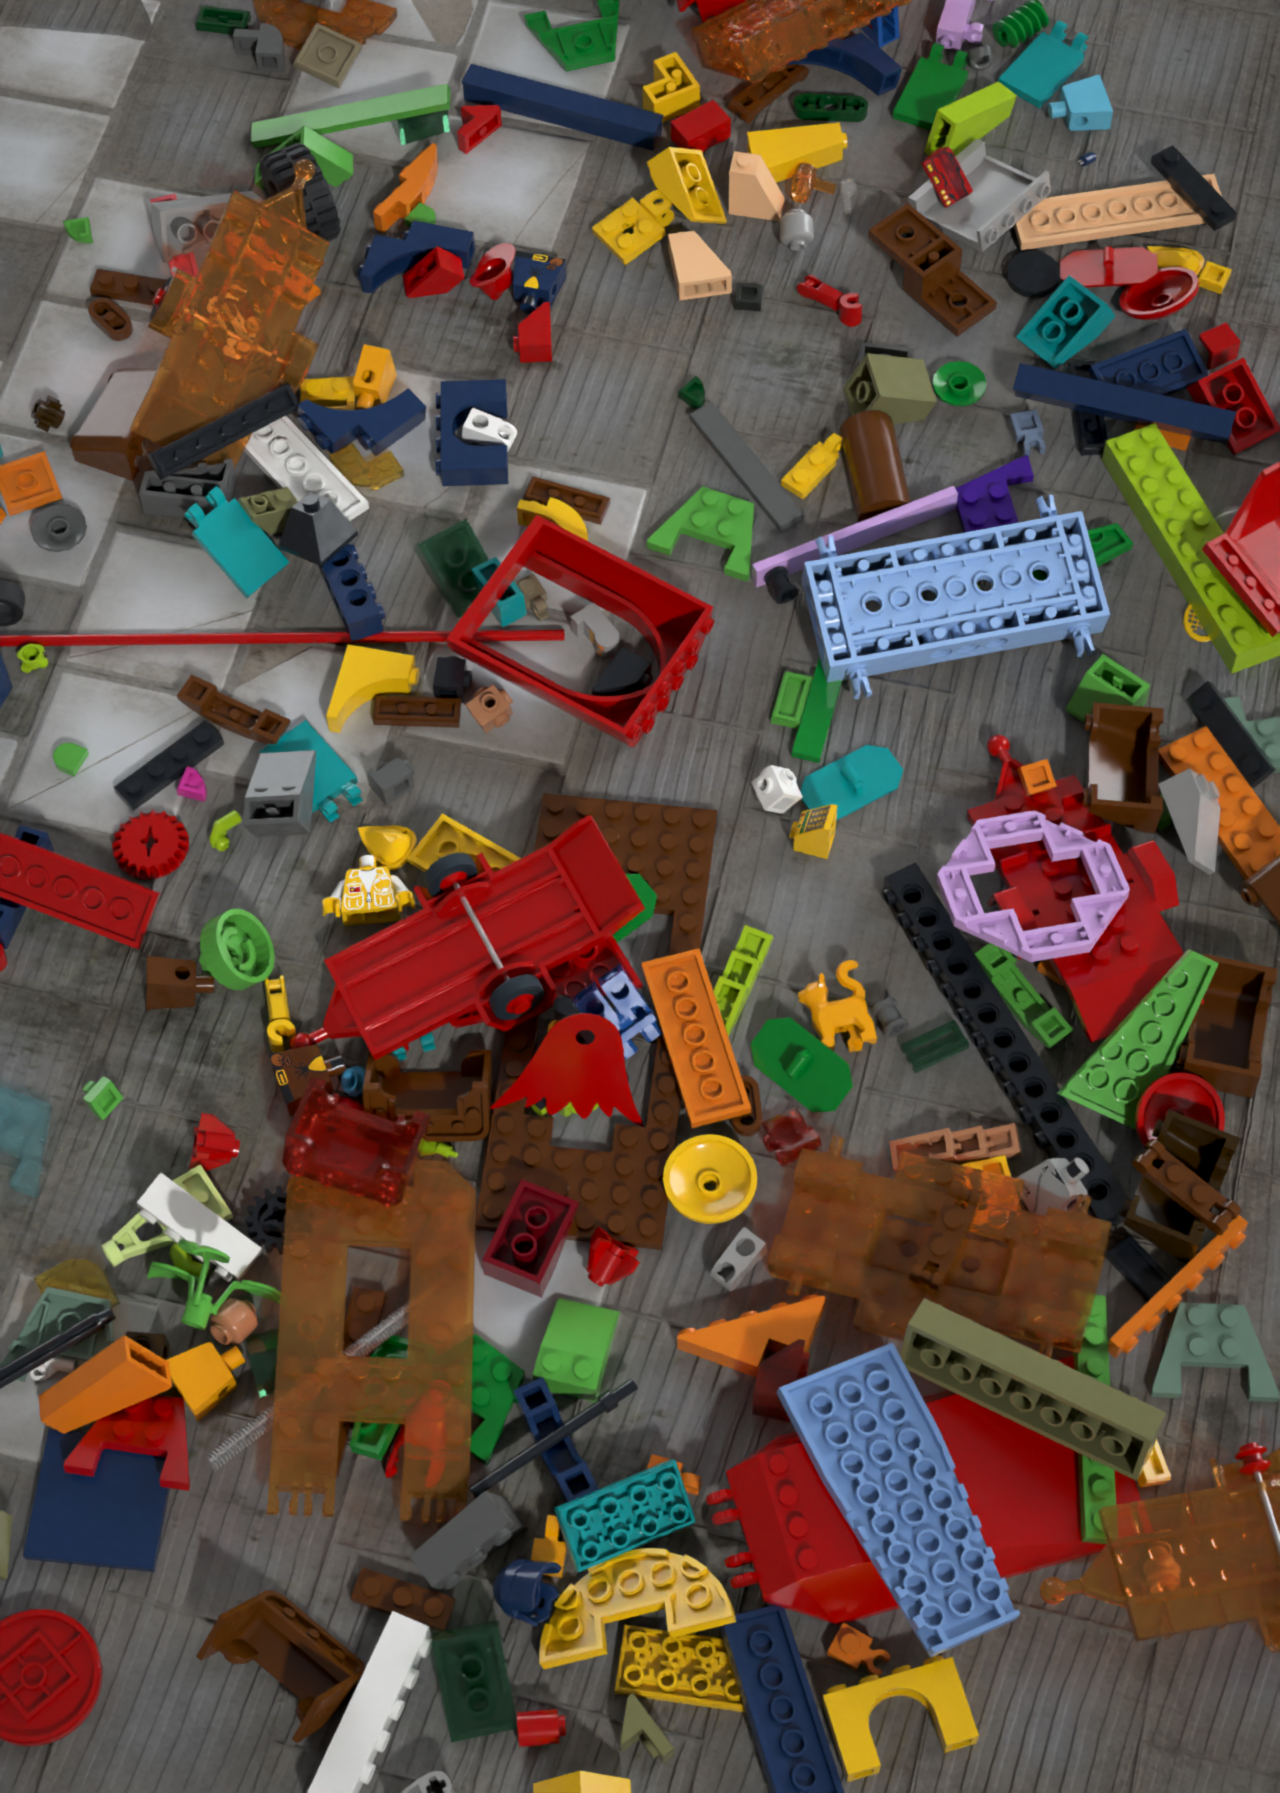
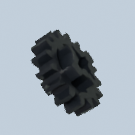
[245,1186,315,1255]

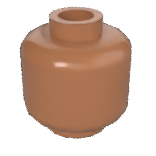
[210,1297,258,1345]

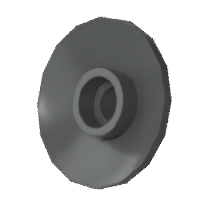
[31,505,87,552]

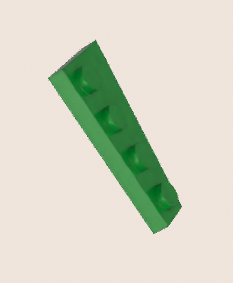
[349,1334,436,1461]

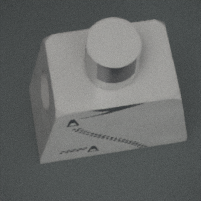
[1011,1158,1089,1231]

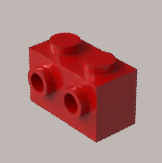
[671,100,731,153]

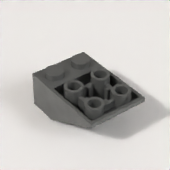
[242,750,316,837]

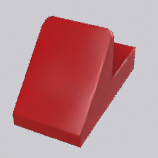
[457,105,502,154]

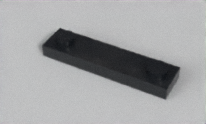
[1151,145,1237,231]
[1186,681,1276,788]

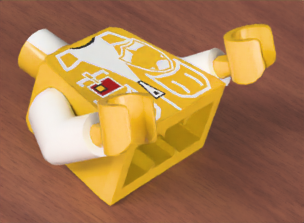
[322,855,416,926]

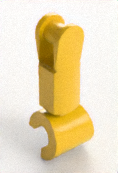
[264,975,296,1053]

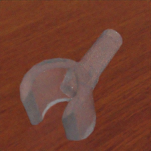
[840,178,857,215]

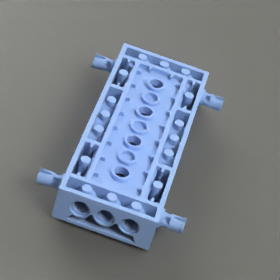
[801,495,1110,699]

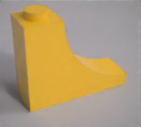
[326,644,420,733]

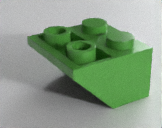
[1065,654,1150,722]

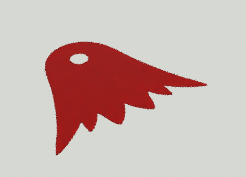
[490,1013,644,1127]

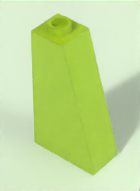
[924,81,1017,157]

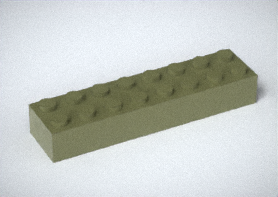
[900,1298,1166,1481]

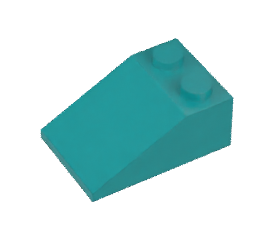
[1016,275,1116,369]

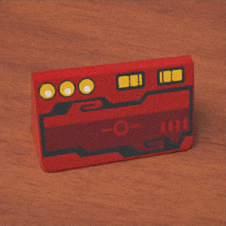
[921,147,973,208]

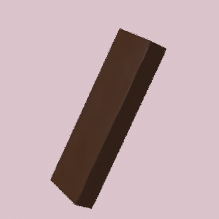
[523,476,610,525]
[373,695,462,728]

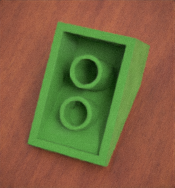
[532,1298,620,1402]

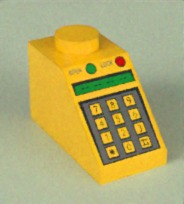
[790,804,838,859]

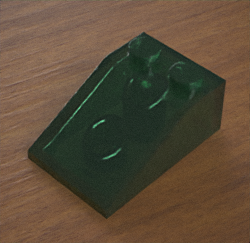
[414,518,489,619]
[432,1620,517,1742]

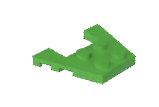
[647,487,754,582]

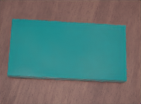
[554,1459,696,1572]

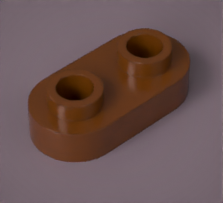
[88,298,133,341]
[731,1075,762,1136]

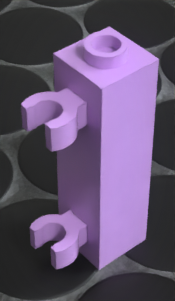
[936,0,994,51]

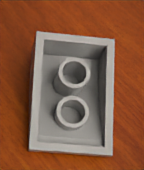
[1158,768,1221,875]

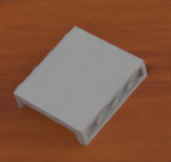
[908,139,1051,252]

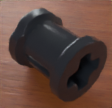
[764,566,798,604]

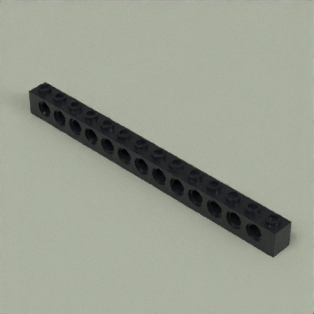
[882,862,1128,1235]

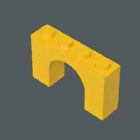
[822,1655,979,1782]

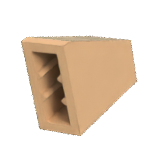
[729,151,785,221]
[668,231,732,301]

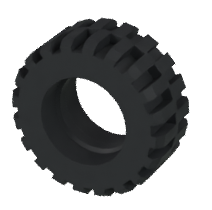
[260,143,341,252]

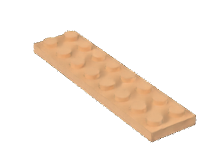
[1014,174,1222,250]

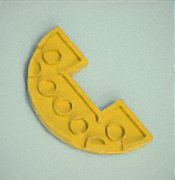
[539,1548,736,1670]

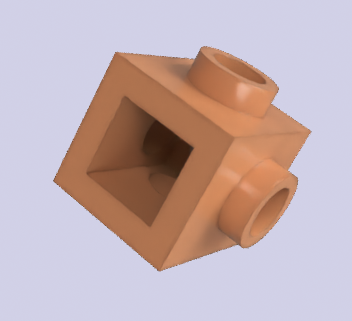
[465,684,513,733]

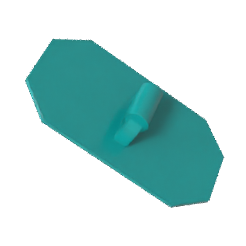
[800,745,904,821]

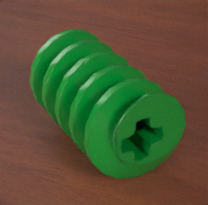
[992,0,1049,48]

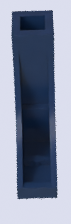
[781,23,902,96]
[358,220,475,294]
[297,388,426,456]

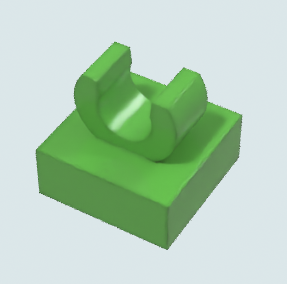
[81,1076,123,1120]

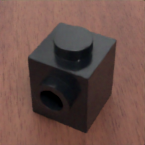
[433,656,472,703]

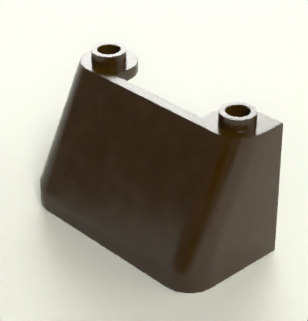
[1120,1110,1240,1264]

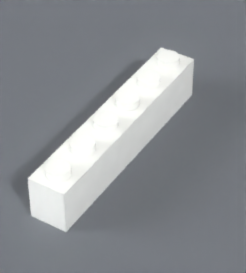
[307,1611,434,1793]

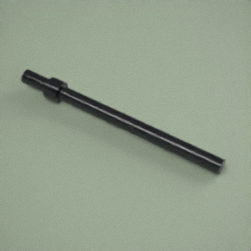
[468,1379,638,1498]

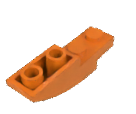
[373,143,438,234]

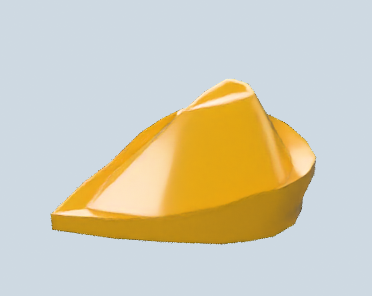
[1147,246,1205,276]
[357,825,417,871]

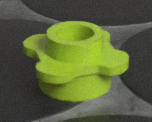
[17,644,49,673]

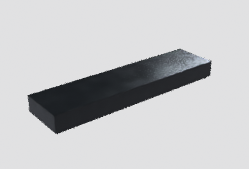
[1067,361,1108,456]

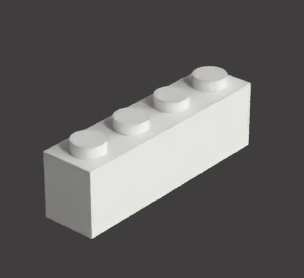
[137,1172,262,1282]

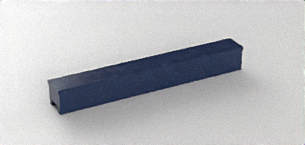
[462,64,663,151]
[1013,363,1236,445]

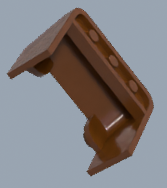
[196,1590,366,1743]

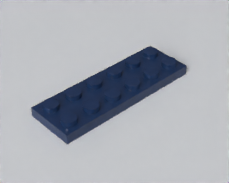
[719,1605,844,1793]

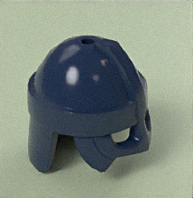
[493,1559,561,1626]

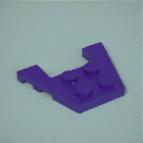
[955,455,1034,533]

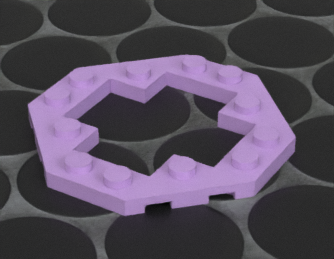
[936,810,1130,962]

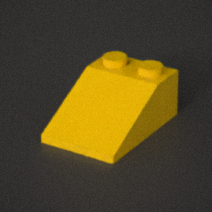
[647,147,727,224]

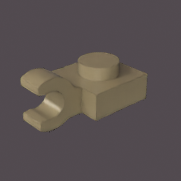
[515,573,549,622]

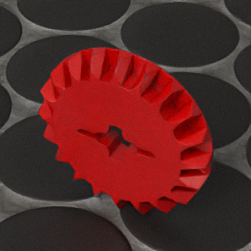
[112,809,189,879]

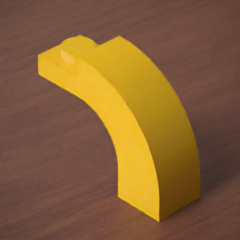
[517,497,588,541]

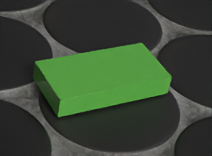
[771,671,813,729]

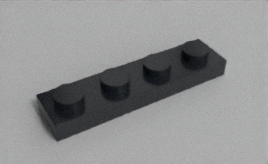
[114,721,224,811]

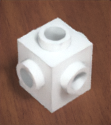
[751,765,803,814]

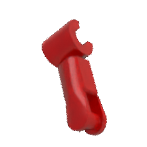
[796,274,863,327]

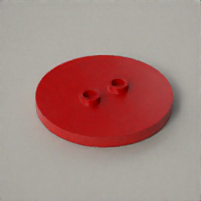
[0,1609,103,1747]

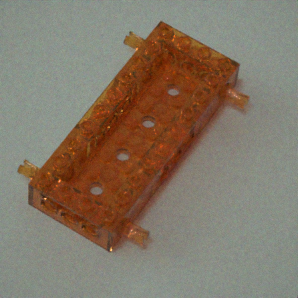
[690,0,912,83]

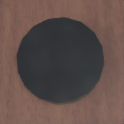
[1007,251,1060,298]

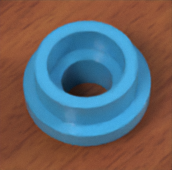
[341,1066,366,1097]

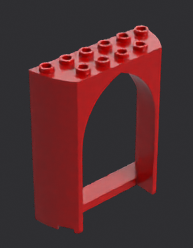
[446,515,715,747]

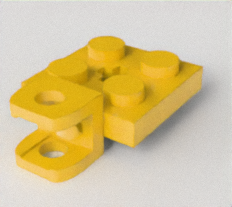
[592,189,675,265]

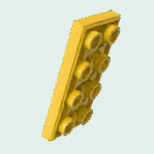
[615,1624,746,1713]

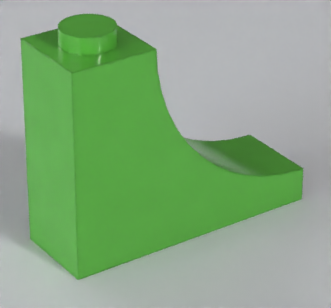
[255,125,354,189]

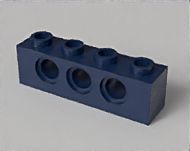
[318,543,386,642]

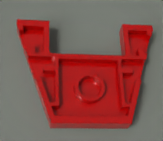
[63,1395,190,1491]

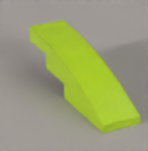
[713,925,774,1038]

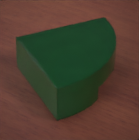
[678,376,705,410]

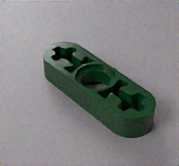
[793,93,868,122]

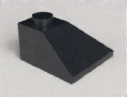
[279,492,358,567]

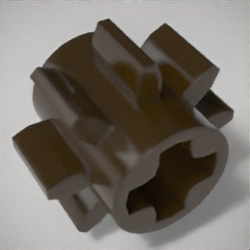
[31,396,65,432]

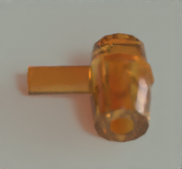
[790,163,837,203]

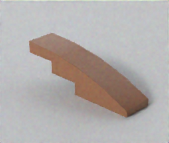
[889,1123,1022,1172]

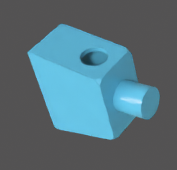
[1048,75,1113,131]

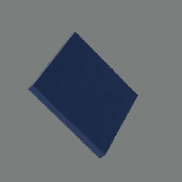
[23,1429,170,1572]

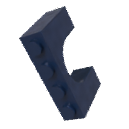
[436,379,509,486]

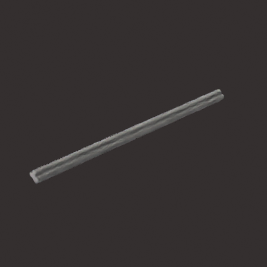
[206,1265,466,1471]

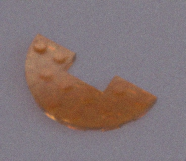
[253,0,398,50]

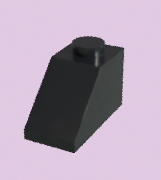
[591,647,653,696]

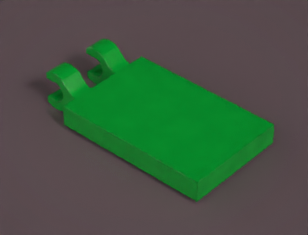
[893,43,969,130]

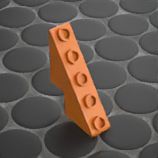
[677,1294,826,1378]

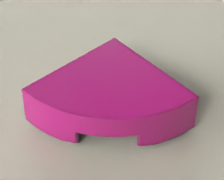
[177,766,207,802]

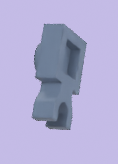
[1009,409,1046,456]

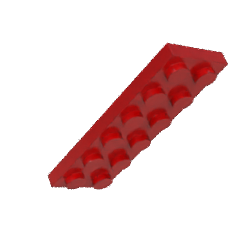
[0,832,161,949]

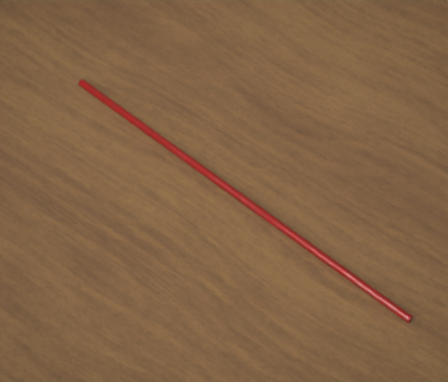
[0,629,565,647]

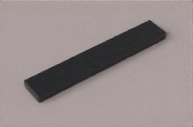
[147,383,299,480]

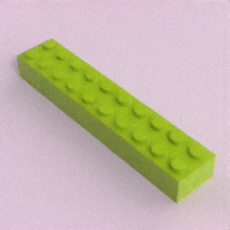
[1102,423,1280,674]

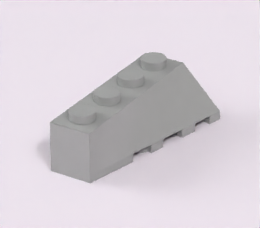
[151,191,263,263]

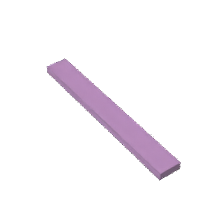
[752,486,958,588]

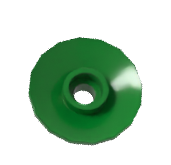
[932,361,987,407]

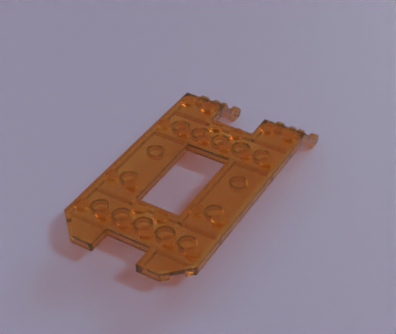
[267,1154,476,1522]

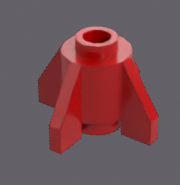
[189,1113,240,1172]
[585,1227,640,1287]

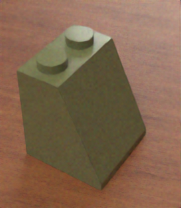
[843,353,937,425]

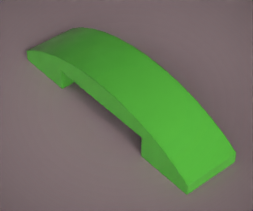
[974,943,1073,1048]

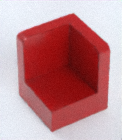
[1199,323,1241,370]

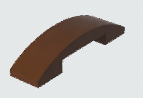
[177,674,291,745]

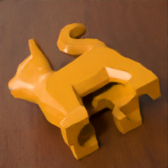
[797,960,877,1053]

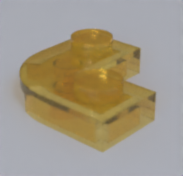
[329,444,404,491]
[34,1258,120,1308]

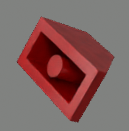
[403,246,464,298]
[513,302,552,363]

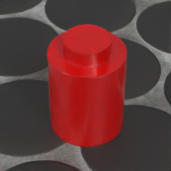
[517,1709,566,1747]

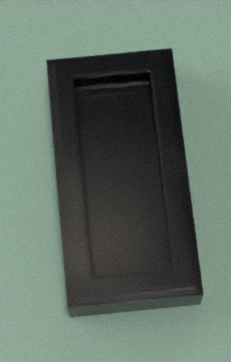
[1105,1234,1171,1302]

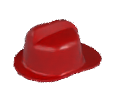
[469,243,516,300]

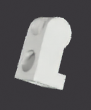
[461,408,518,453]

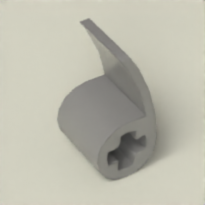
[402,1771,454,1793]

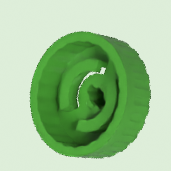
[199,909,275,990]

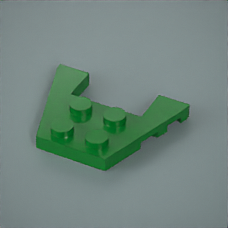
[524,0,620,72]
[409,1334,526,1466]

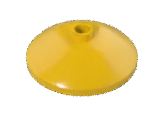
[663,1134,757,1224]

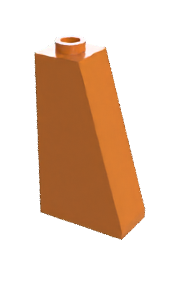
[39,1335,172,1434]

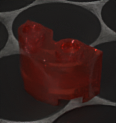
[762,1108,822,1167]

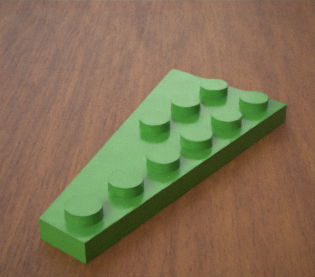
[1057,950,1219,1130]

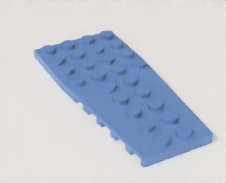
[776,1342,1020,1657]

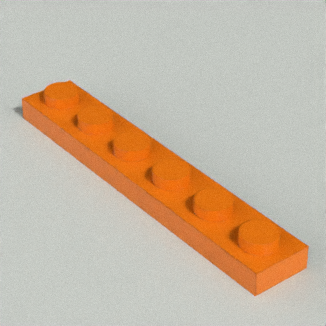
[1108,1215,1248,1359]

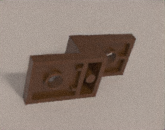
[868,203,997,337]

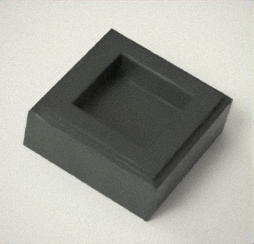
[734,283,763,312]

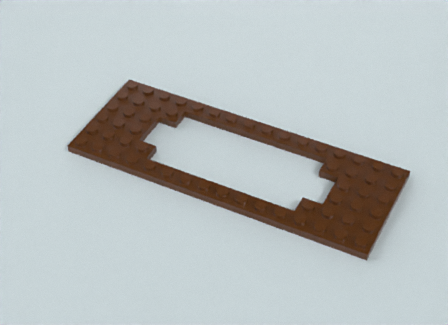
[475,793,717,1250]

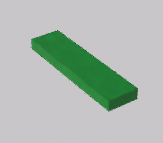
[791,658,842,763]

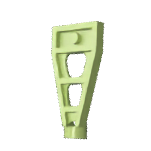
[101,1164,233,1267]

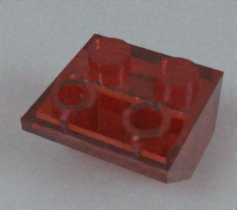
[752,1339,810,1423]

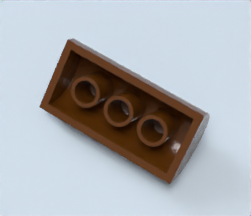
[839,411,911,523]

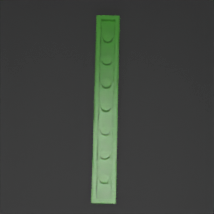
[251,84,450,148]

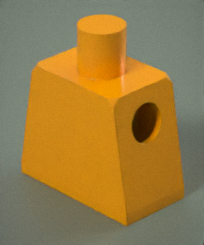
[352,344,397,410]
[166,1342,246,1421]

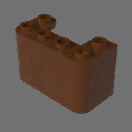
[1174,954,1278,1099]

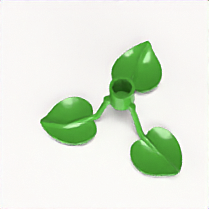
[147,1239,287,1330]

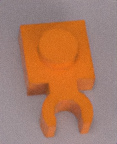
[827,1622,891,1678]

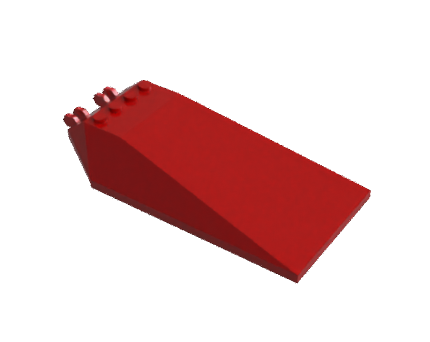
[706,1356,1154,1626]

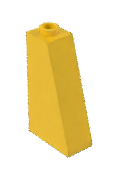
[747,122,848,183]

